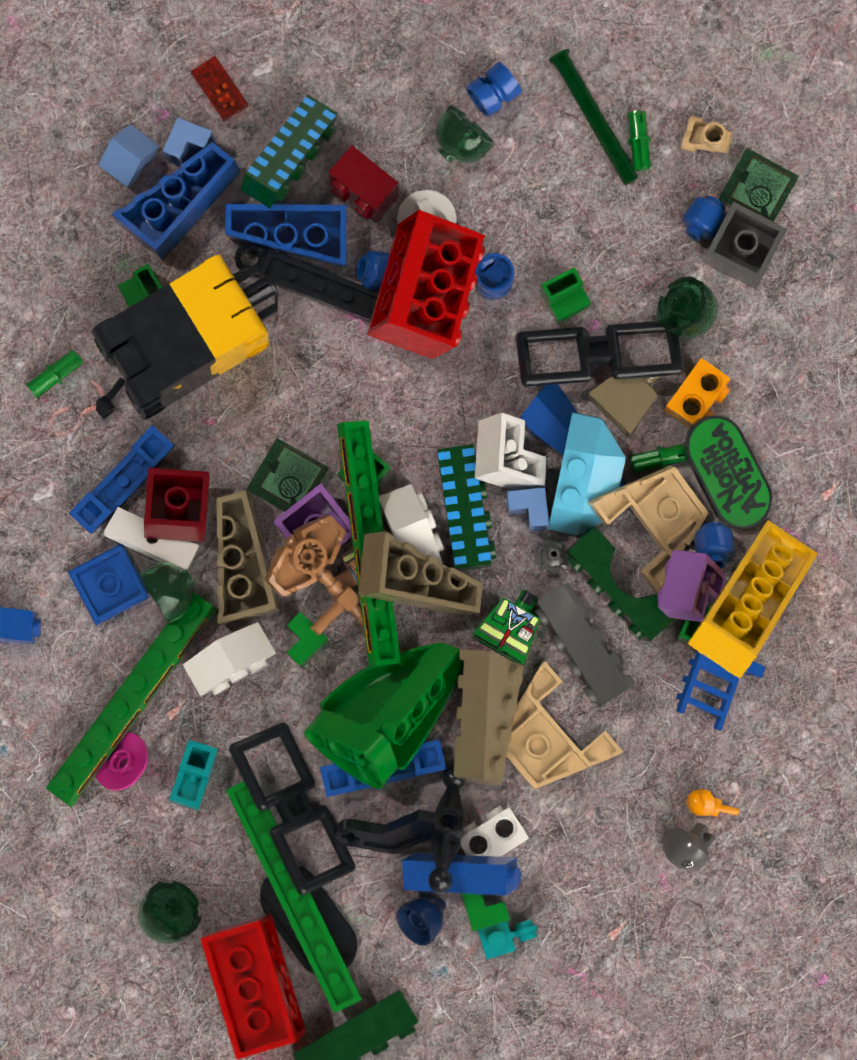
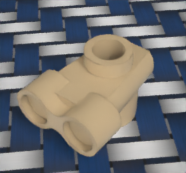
[681,116,733,153]

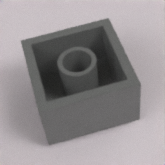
[703,201,787,289]

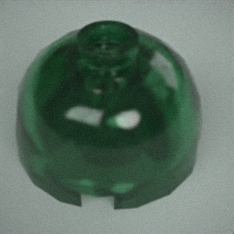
[435,105,494,163]
[656,276,718,339]
[139,562,195,624]
[138,880,201,944]

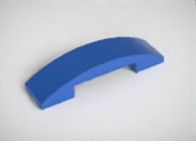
[69,425,175,534]
[320,739,446,797]

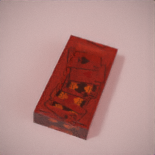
[190,56,248,122]

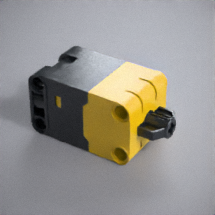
[91,254,279,420]

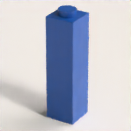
[402,853,521,896]

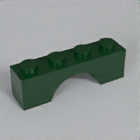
[564,526,675,641]

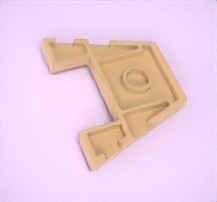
[588,466,709,593]
[506,661,623,790]

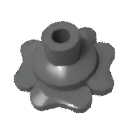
[534,539,569,575]

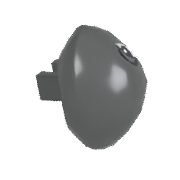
[662,822,715,870]

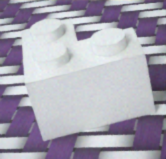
[475,413,546,491]
[379,484,444,564]
[183,622,276,696]

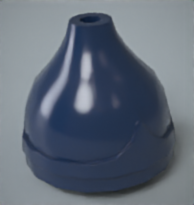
[396,898,446,946]

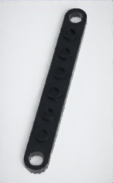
[234,243,379,322]

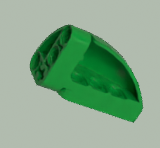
[304,643,464,789]

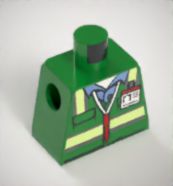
[472,589,540,666]

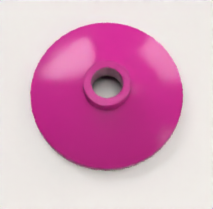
[95,732,148,791]

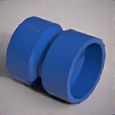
[465,62,522,118]
[475,253,514,300]

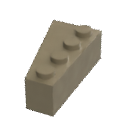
[216,490,282,626]
[358,531,483,616]
[454,649,524,786]

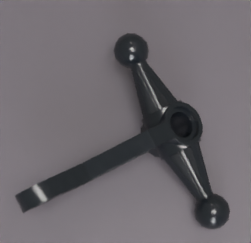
[335,766,466,893]

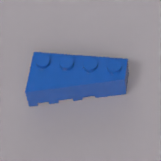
[112,142,241,261]
[225,204,347,268]

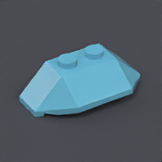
[548,412,626,536]

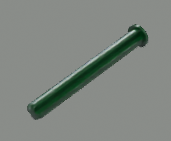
[548,48,638,185]

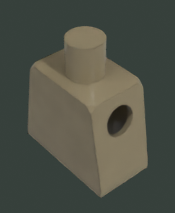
[587,363,661,438]

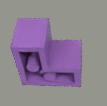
[657,550,727,622]

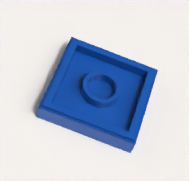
[68,544,150,626]

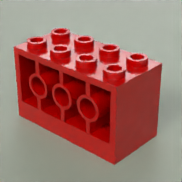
[367,210,485,360]
[200,914,307,1060]

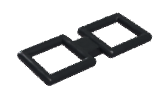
[515,320,684,387]
[229,722,356,895]

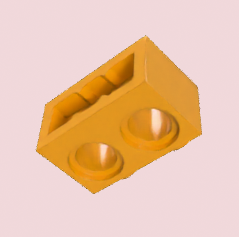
[664,357,731,428]

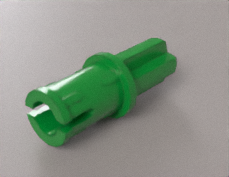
[627,110,651,171]
[26,350,83,399]
[630,442,687,472]

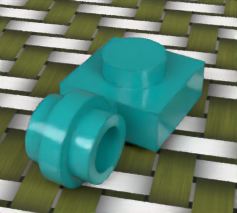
[477,919,539,960]

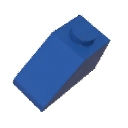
[0,607,42,644]

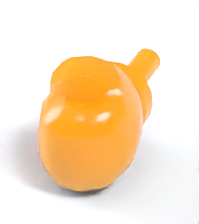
[686,789,739,817]

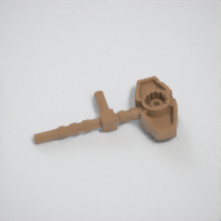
[265,515,406,665]

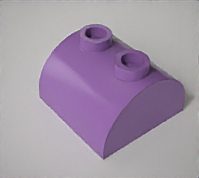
[273,484,352,546]

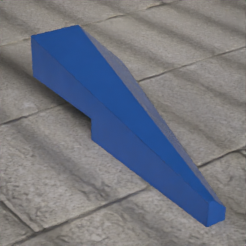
[519,384,635,515]

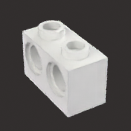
[460,806,529,857]

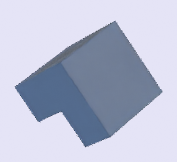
[163,117,217,166]
[98,124,160,187]
[506,487,549,532]

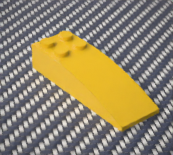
[688,520,818,679]

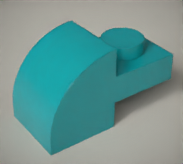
[169,740,218,811]

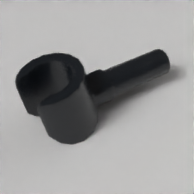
[96,377,126,419]

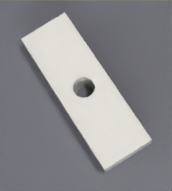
[104,507,200,574]

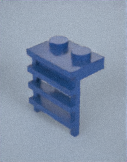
[676,651,766,731]

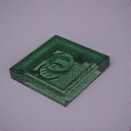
[718,148,799,222]
[246,438,329,512]

